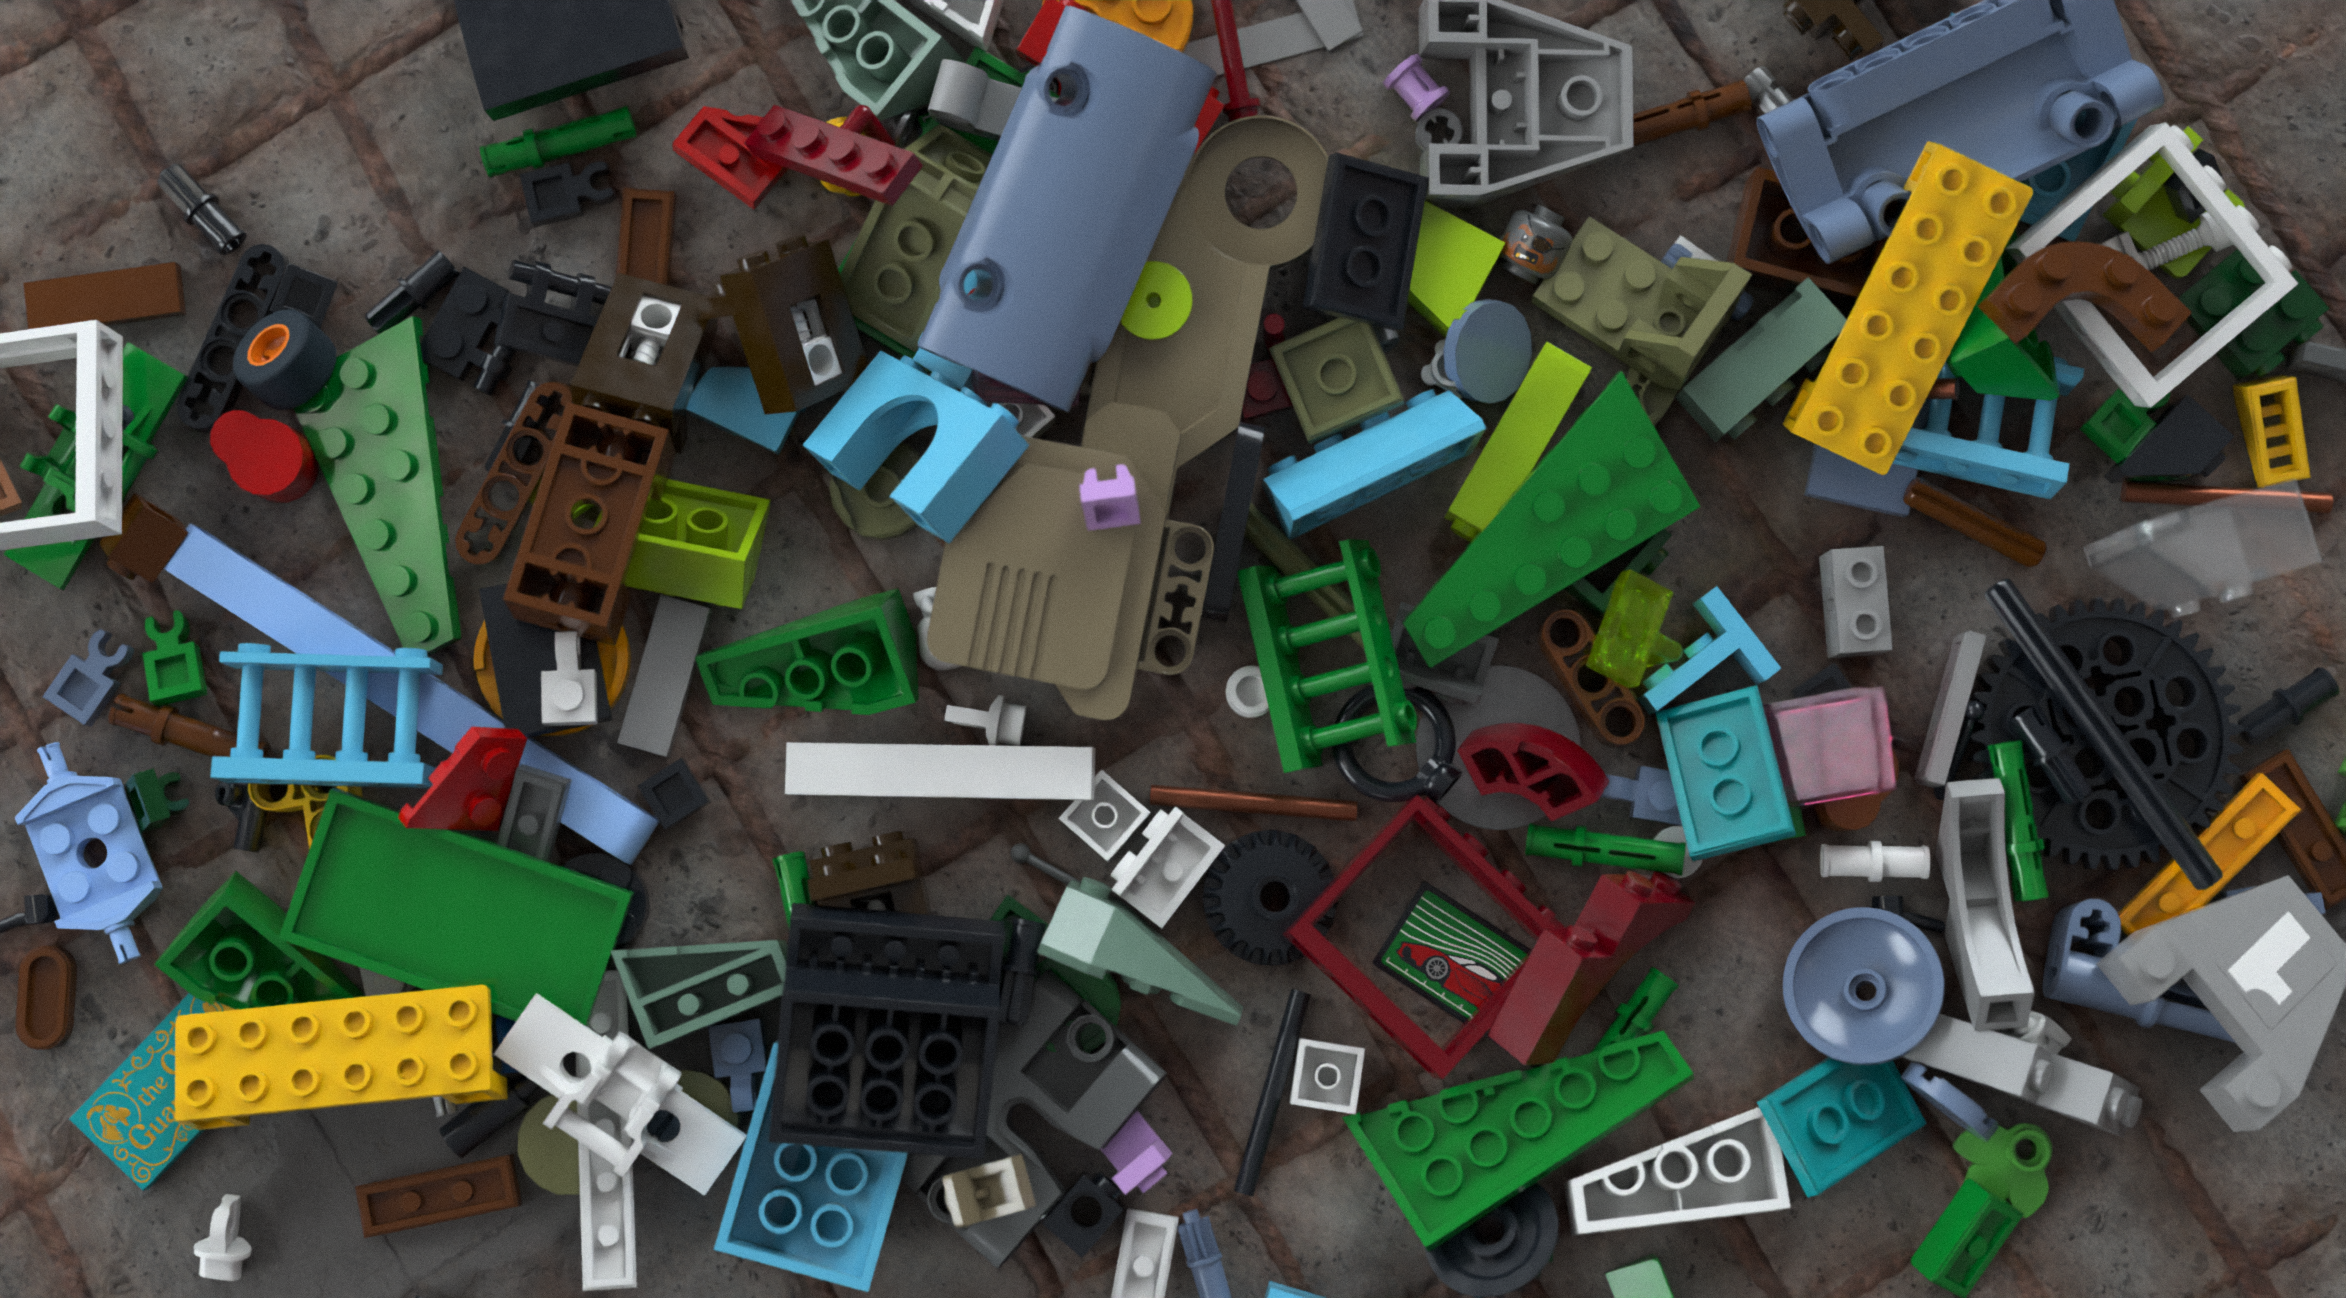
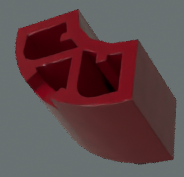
[1457,723,1610,821]

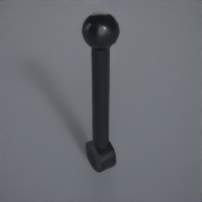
[1934,701,1985,800]

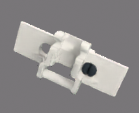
[494,993,747,1196]

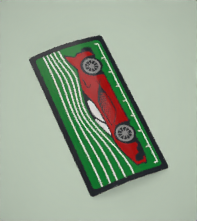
[1373,882,1542,1068]

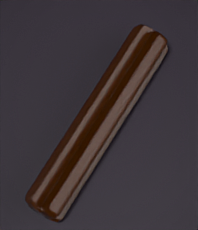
[1903,478,2047,567]

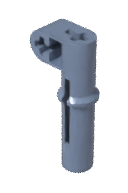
[2042,899,2235,1042]

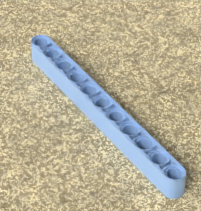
[164,523,660,865]

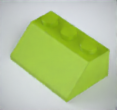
[593,479,770,609]

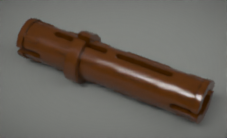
[1633,79,1752,146]
[108,693,270,758]

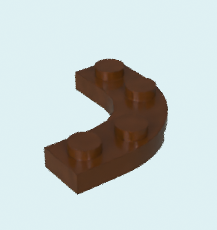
[1978,242,2192,353]

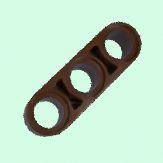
[1537,609,1645,748]

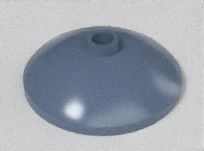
[1783,907,1945,1065]

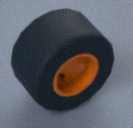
[233,309,336,410]

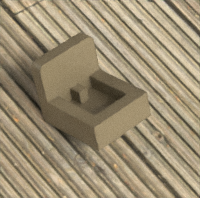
[943,1154,1036,1229]

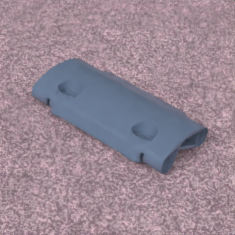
[1756,0,2164,264]
[917,6,1217,413]

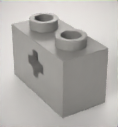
[1819,546,1893,659]

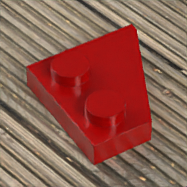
[672,106,789,210]
[398,727,527,831]

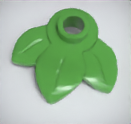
[1953,1123,2053,1218]

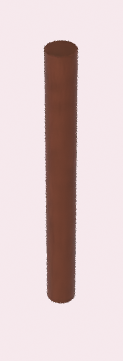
[2121,481,2333,513]
[1150,784,1358,822]

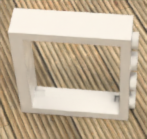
[2005,123,2298,408]
[0,320,123,550]

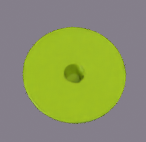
[1120,261,1193,340]

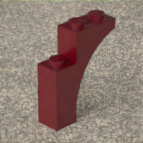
[1487,871,1696,1065]

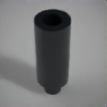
[439,1075,541,1158]

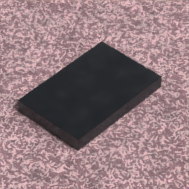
[1302,152,1429,331]
[479,583,613,738]

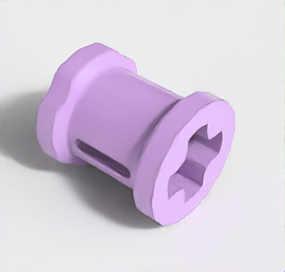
[1383,53,1450,122]

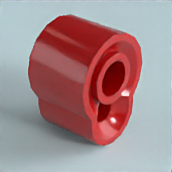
[210,410,319,503]

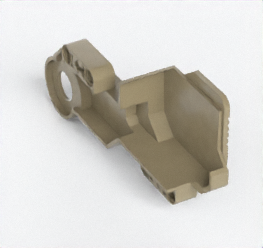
[927,115,1328,720]

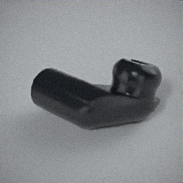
[215,781,268,853]

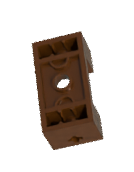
[503,402,676,646]

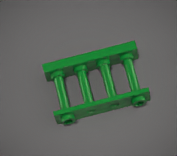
[1237,539,1417,773]

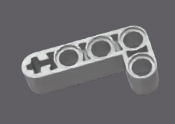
[927,59,1058,141]

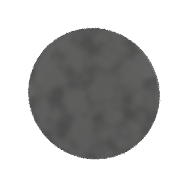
[1416,665,1581,830]

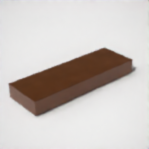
[23,262,186,330]
[2238,749,2346,910]
[355,1153,522,1238]

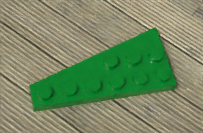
[1402,371,1701,668]
[1342,1030,1695,1252]

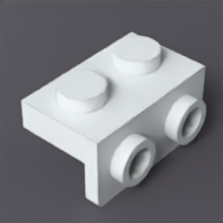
[1110,806,1225,928]

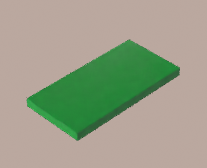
[278,788,635,1027]

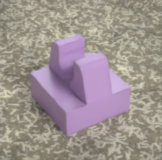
[1080,465,1141,531]

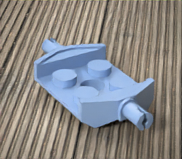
[15,742,163,964]

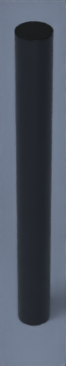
[1234,989,1311,1196]

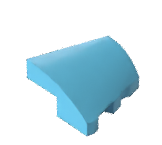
[686,367,807,455]

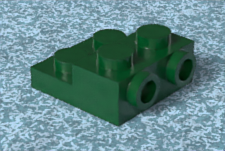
[2177,249,2329,380]

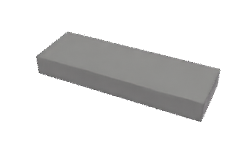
[617,595,713,758]
[1914,630,1987,788]

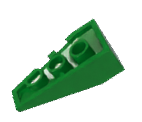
[1946,229,2060,401]
[154,871,366,1010]

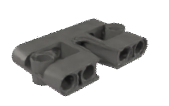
[900,969,1167,1269]

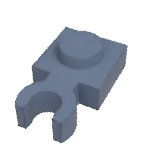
[42,629,134,727]

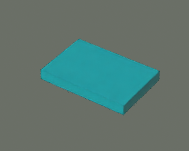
[1655,685,1796,862]
[1756,1057,1927,1198]

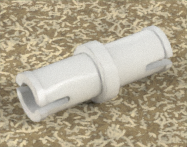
[1820,841,1930,882]

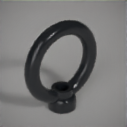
[1332,684,1463,804]

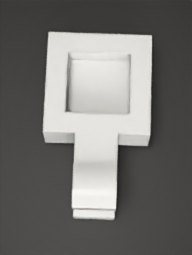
[541,632,597,726]

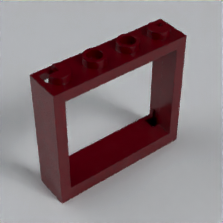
[1283,795,1564,1079]

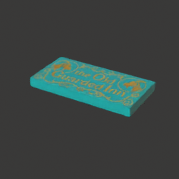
[69,993,236,1191]

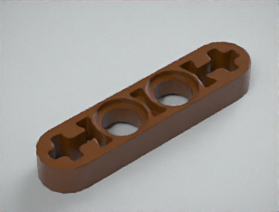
[455,381,572,565]

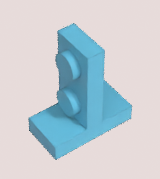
[1637,586,1782,715]

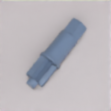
[1177,1209,1232,1298]

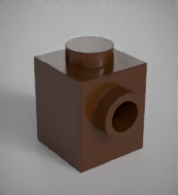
[99,492,188,583]

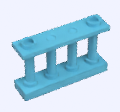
[1892,356,2084,500]
[210,643,443,789]

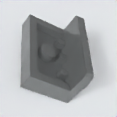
[1391,602,1500,705]

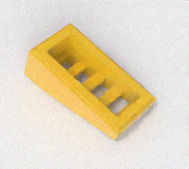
[2233,375,2311,488]

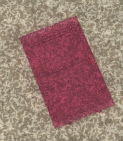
[1763,686,1897,808]

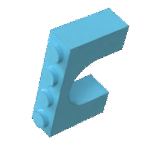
[803,351,1029,543]

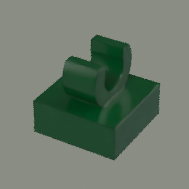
[123,768,190,833]

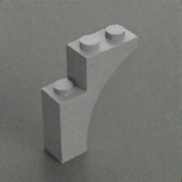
[1935,778,2034,1031]
[1902,1014,2142,1138]

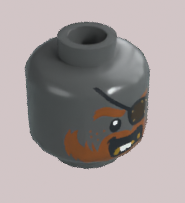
[1499,204,1573,285]

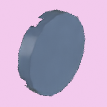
[1443,299,1532,404]
[1901,1062,1999,1143]

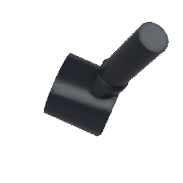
[0,894,57,933]
[1872,896,1945,934]

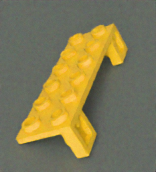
[1783,141,2033,475]
[175,985,508,1130]

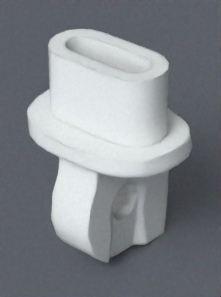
[944,695,1027,746]
[2000,1010,2072,1055]
[194,1194,252,1281]

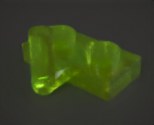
[1586,569,1683,688]

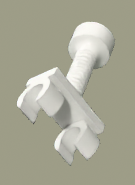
[2096,212,2234,270]

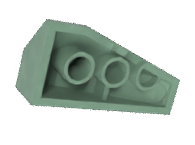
[791,0,966,121]
[1037,877,1243,1026]

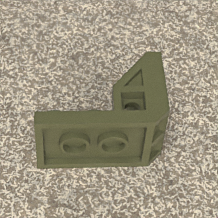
[840,124,993,352]
[1531,216,1752,390]

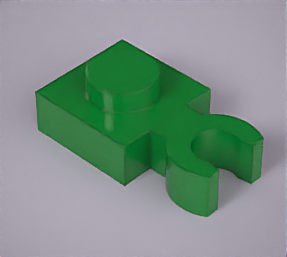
[2079,388,2171,464]
[142,610,207,707]

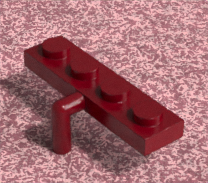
[744,105,923,206]

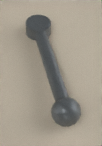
[1010,843,1081,885]

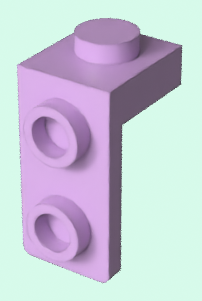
[1100,1110,1173,1195]

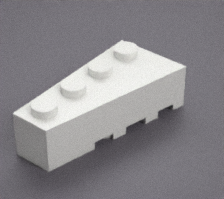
[1564,1107,1791,1236]

